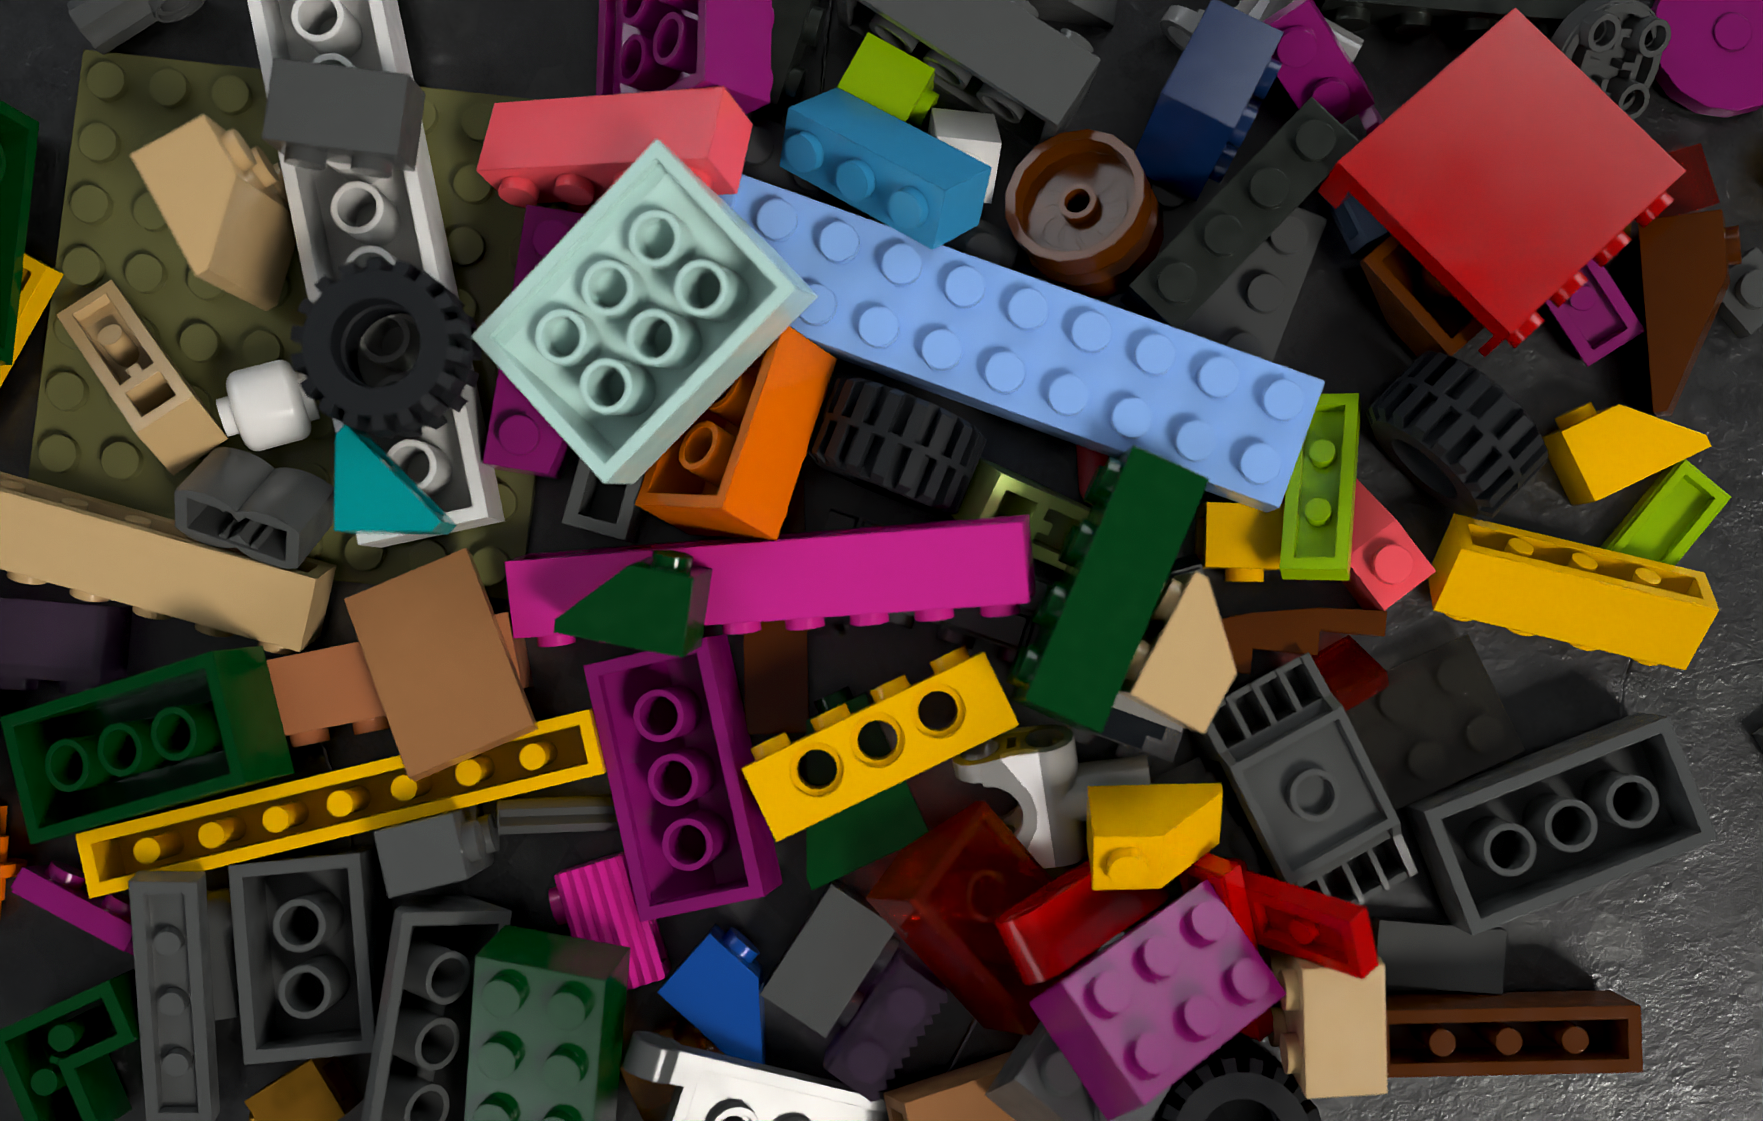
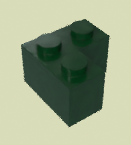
[0,968,140,1121]

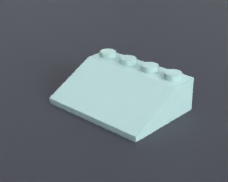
[472,139,818,484]

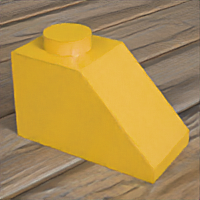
[1542,402,1711,506]
[1086,783,1223,890]

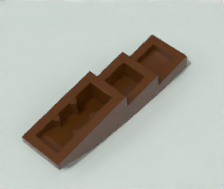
[1220,608,1387,674]

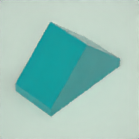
[334,425,457,535]

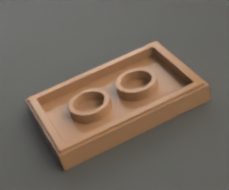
[344,548,539,782]

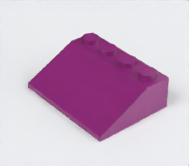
[596,0,774,115]

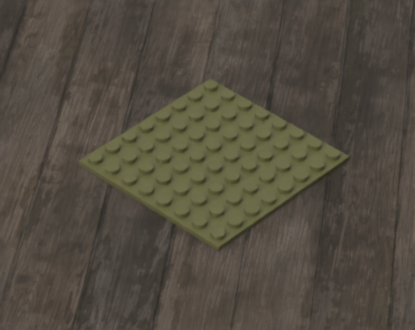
[28,49,568,600]

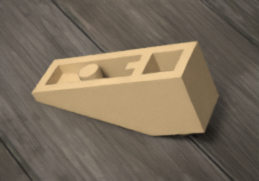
[56,279,228,475]

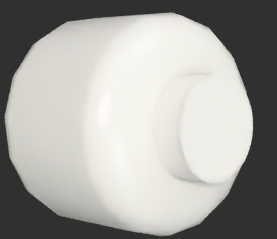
[216,360,320,451]

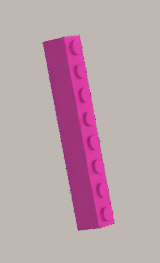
[504,515,1036,647]

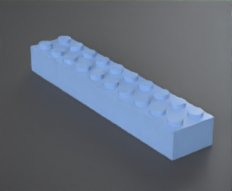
[718,174,1325,513]

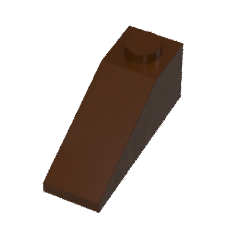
[1638,209,1742,417]

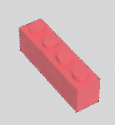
[476,86,753,208]

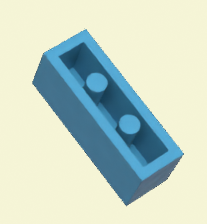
[779,87,992,250]

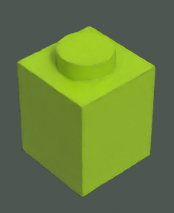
[837,32,939,129]

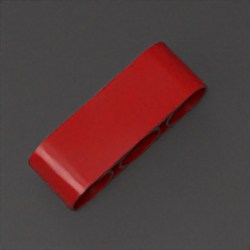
[995,857,1169,985]

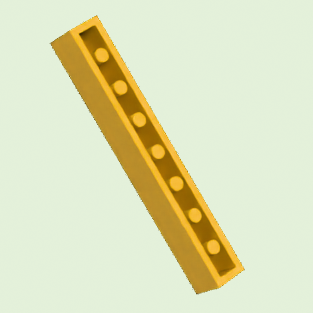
[75,708,607,899]

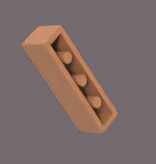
[266,612,534,748]

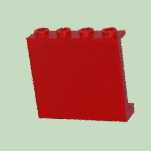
[1318,8,1686,357]

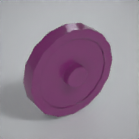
[1651,0,1763,118]

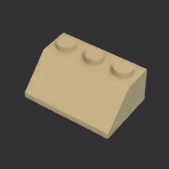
[130,114,296,311]

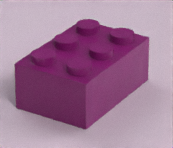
[1029,879,1287,1121]

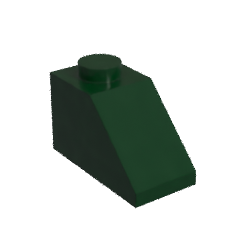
[553,550,712,658]

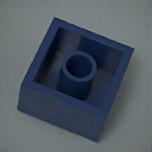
[1134,0,1284,201]

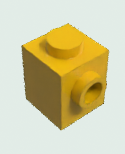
[1195,502,1285,582]

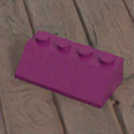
[583,634,783,922]

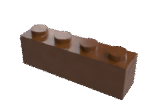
[1385,990,1643,1078]

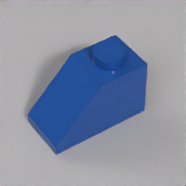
[657,924,767,1064]

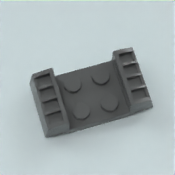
[1190,652,1418,905]

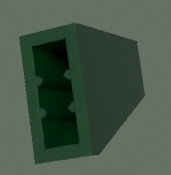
[806,686,931,890]

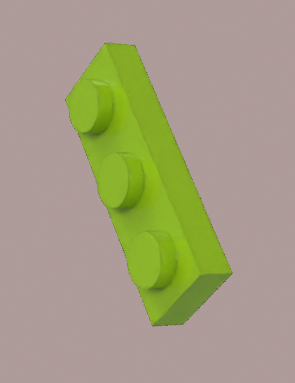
[1279,393,1361,581]

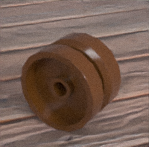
[1005,129,1164,298]

